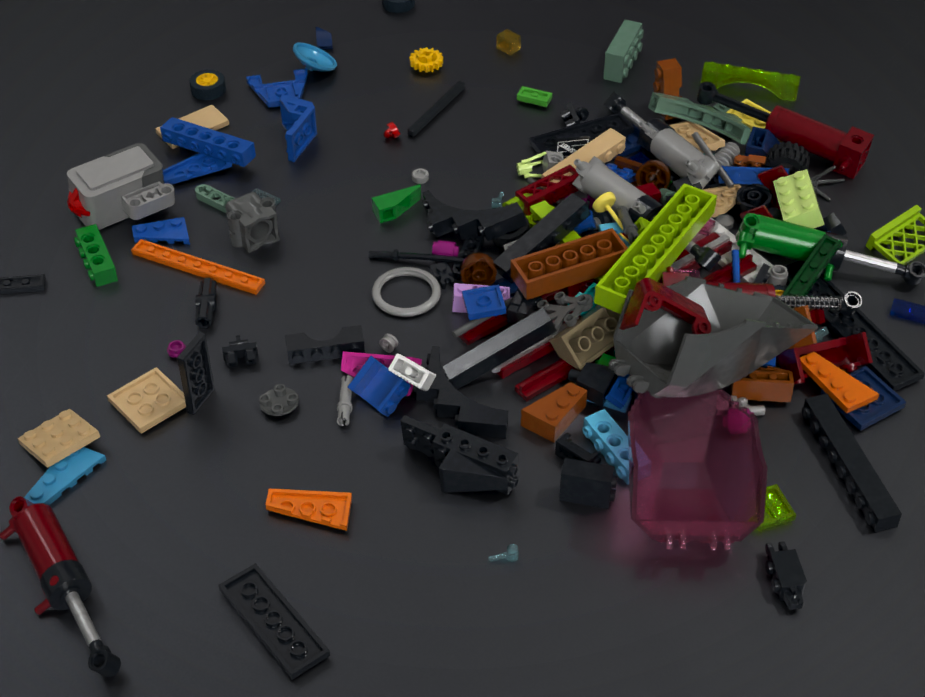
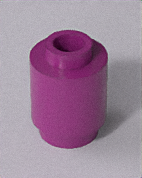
[432,240,459,257]

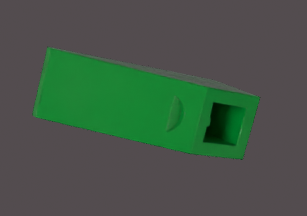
[372,184,421,223]

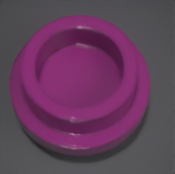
[167,340,186,358]

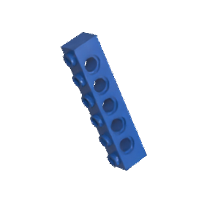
[160,117,256,167]

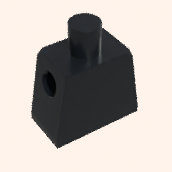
[568,362,617,407]

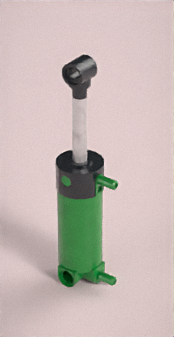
[735,213,925,285]

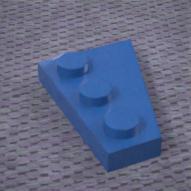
[132,217,190,245]

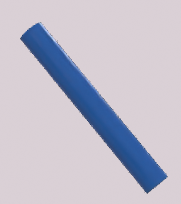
[732,250,740,282]

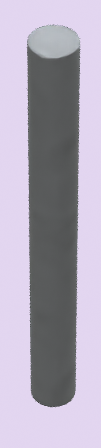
[692,132,735,189]

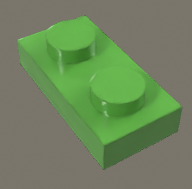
[517,86,552,107]

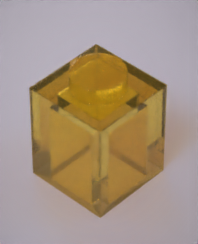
[496,29,521,55]

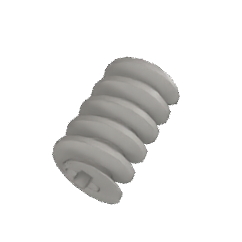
[714,142,740,176]

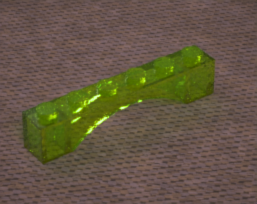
[701,62,801,101]

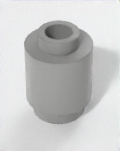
[768,265,788,286]

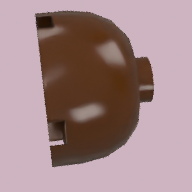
[635,160,671,189]
[460,252,497,286]

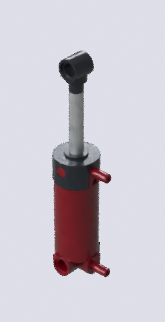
[0,496,121,678]

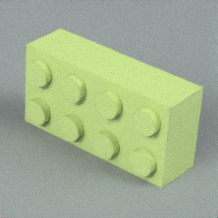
[773,169,825,229]

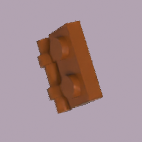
[733,154,766,167]

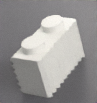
[388,353,436,391]

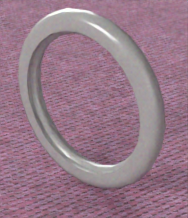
[372,267,441,317]

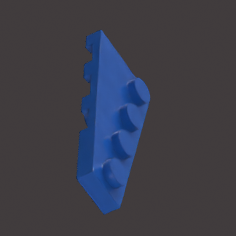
[163,153,233,185]

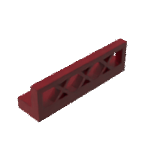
[515,165,579,216]

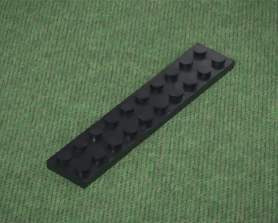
[785,261,925,391]

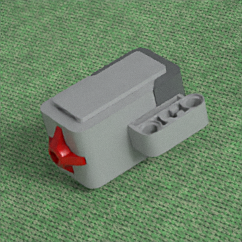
[67,143,175,230]

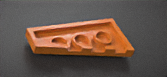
[800,352,879,414]
[265,488,352,531]

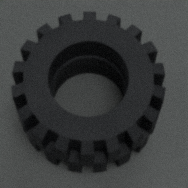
[764,141,810,175]

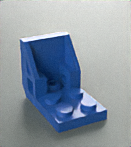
[280,94,317,162]

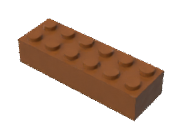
[511,228,628,300]

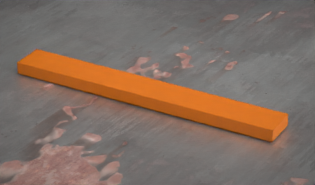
[131,239,265,295]

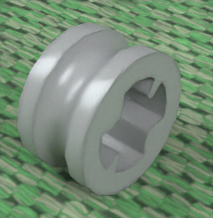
[379,333,398,353]

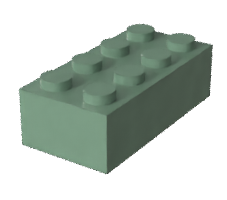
[603,19,644,83]

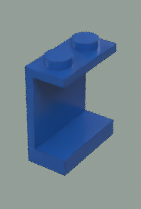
[348,356,411,417]

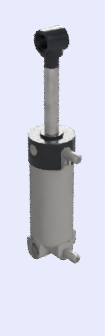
[604,92,721,190]
[572,156,721,272]

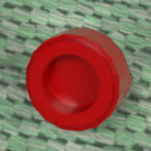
[384,122,400,139]

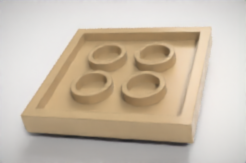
[107,367,186,434]
[17,409,101,468]

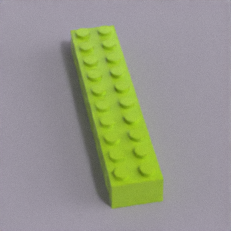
[594,183,717,314]

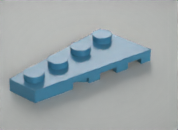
[24,447,106,505]

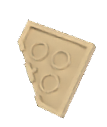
[702,184,742,217]

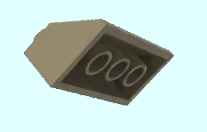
[549,305,621,371]

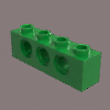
[74,224,118,287]

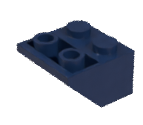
[745,127,780,157]

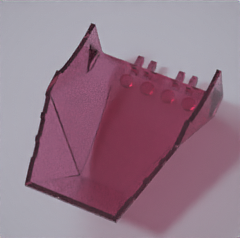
[628,389,768,550]

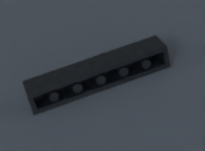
[493,193,591,283]

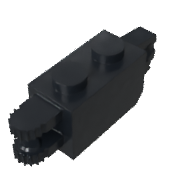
[765,541,807,610]

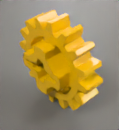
[409,47,443,73]

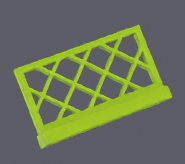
[865,205,925,265]

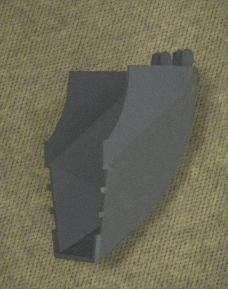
[609,276,818,398]

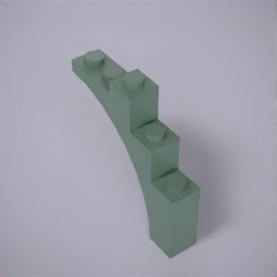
[648,92,751,145]

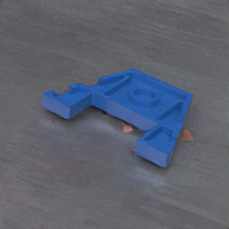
[246,68,308,107]

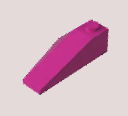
[341,351,422,396]

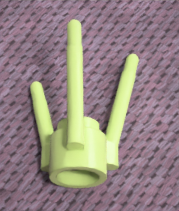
[516,152,547,178]

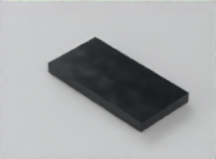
[177,332,215,415]

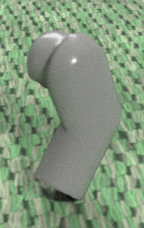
[737,397,765,416]

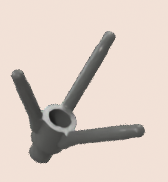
[810,165,845,201]

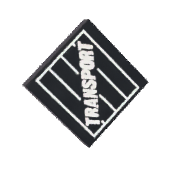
[555,132,590,159]

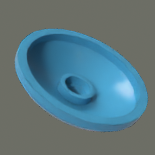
[292,42,337,72]

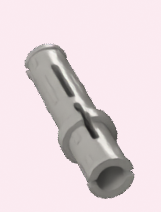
[337,375,353,426]

